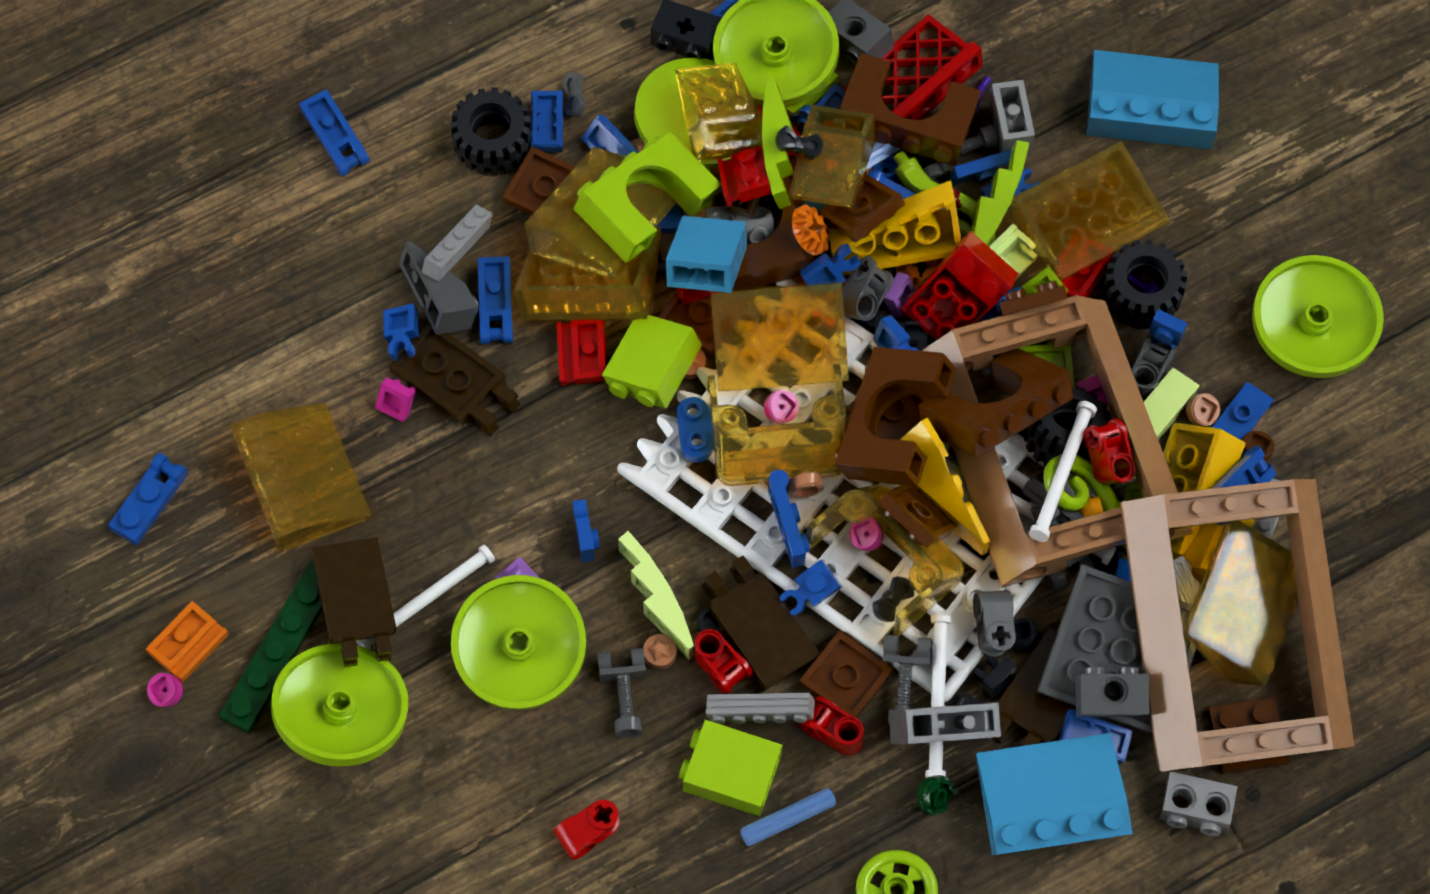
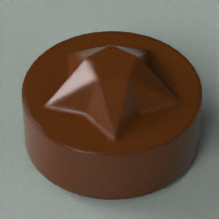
[1242,431,1274,462]

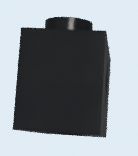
[651,0,722,60]

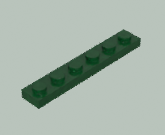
[219,559,323,735]

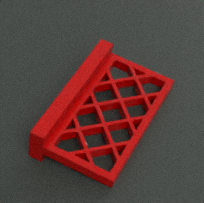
[842,14,983,120]

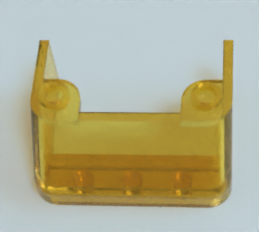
[707,364,846,486]
[807,484,964,636]

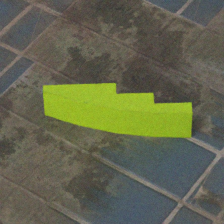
[762,75,794,209]
[971,140,1029,245]

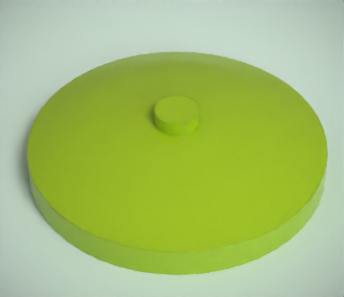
[713,0,839,106]
[634,58,760,170]
[1252,255,1384,378]
[451,575,587,710]
[271,643,408,767]

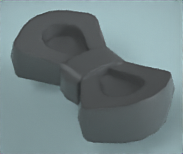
[562,72,587,118]

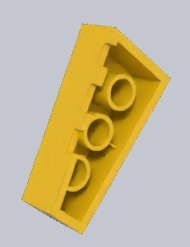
[828,180,961,275]

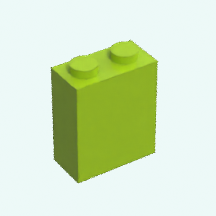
[602,312,702,409]
[679,720,783,817]

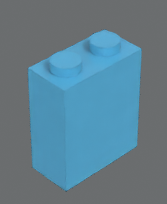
[666,216,747,293]

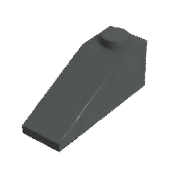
[399,241,478,335]
[889,703,1001,744]

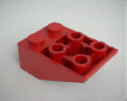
[901,231,1019,340]

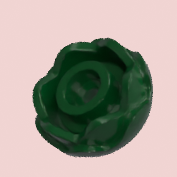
[916,775,954,816]

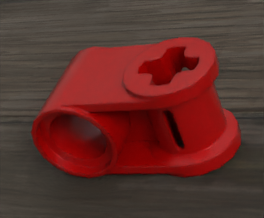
[1083,418,1136,485]
[694,629,753,694]
[798,696,864,756]
[553,800,619,860]

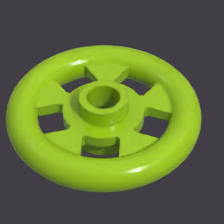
[856,850,938,894]

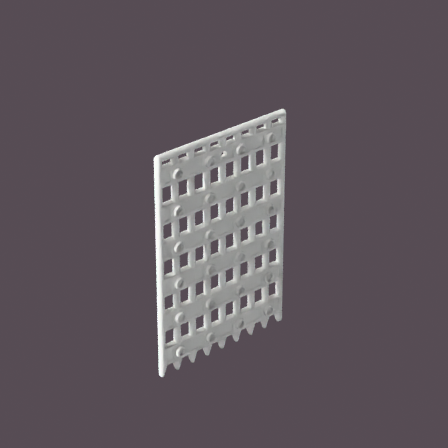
[617,279,1096,702]

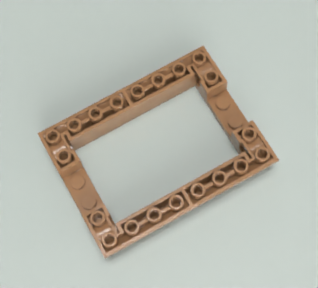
[922,295,1193,588]
[1120,479,1355,772]

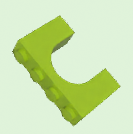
[573,132,722,263]

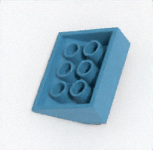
[1086,50,1219,149]
[976,733,1133,855]

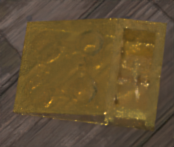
[675,62,763,161]
[789,105,875,208]

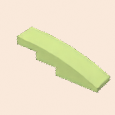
[1113,368,1200,484]
[618,531,694,660]

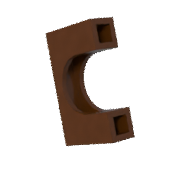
[835,53,981,166]
[709,158,815,292]
[835,347,956,487]
[918,348,1073,458]

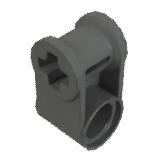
[836,256,894,321]
[1131,337,1177,402]
[973,591,1016,657]

